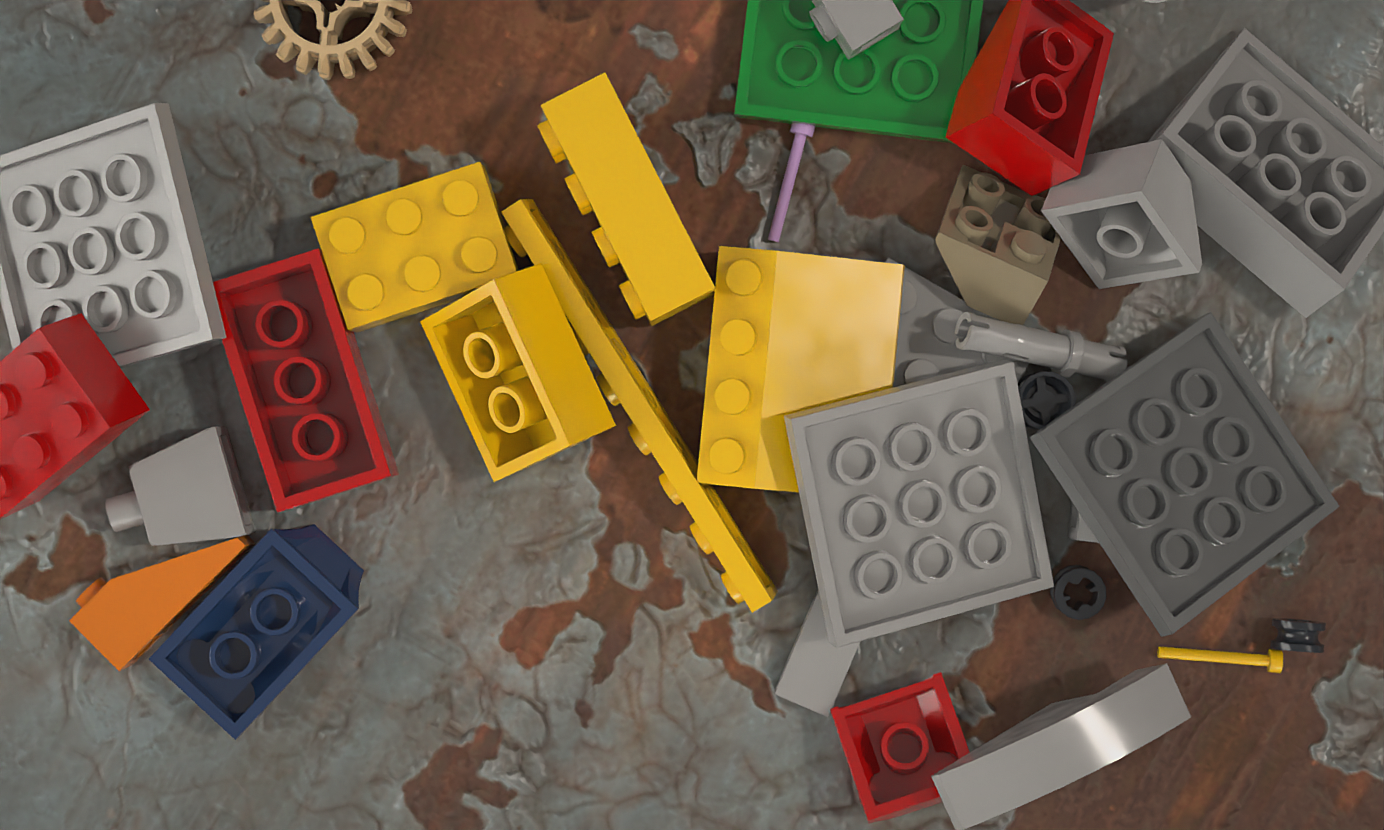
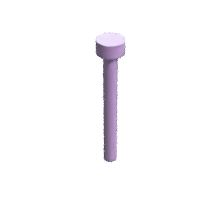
[768,123,815,243]

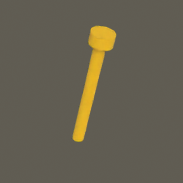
[1157,646,1283,673]

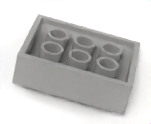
[1148,28,1384,318]

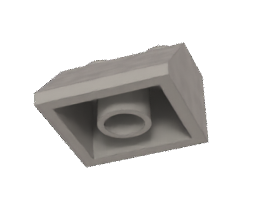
[1041,139,1202,289]

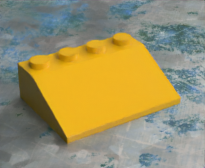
[697,246,905,492]

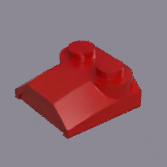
[830,672,970,824]

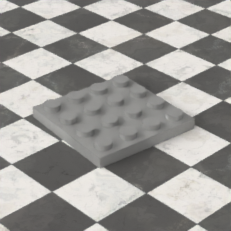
[0,103,227,368]
[784,359,1054,648]

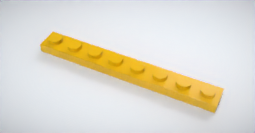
[501,199,778,613]

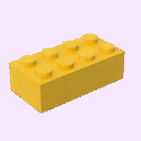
[537,72,715,326]

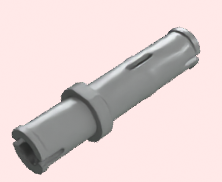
[955,312,1127,381]

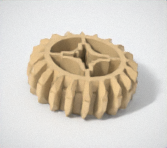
[254,0,412,80]

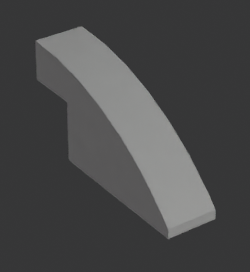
[931,663,1191,830]

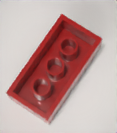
[213,248,399,512]

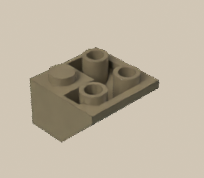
[935,165,1061,325]

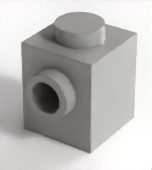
[809,0,904,60]

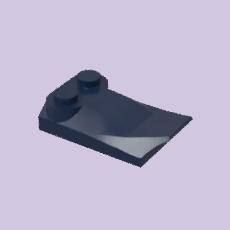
[149,524,364,740]

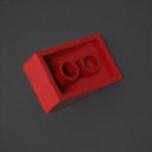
[946,0,1114,196]

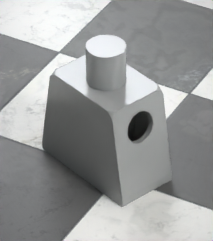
[105,426,256,546]

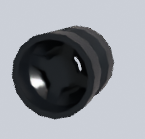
[1018,371,1076,430]

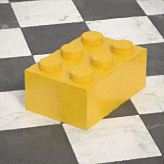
[311,161,519,333]
[420,263,616,482]

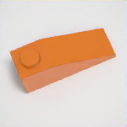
[69,535,256,671]

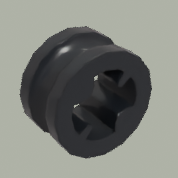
[1050,565,1106,620]
[1270,618,1326,653]

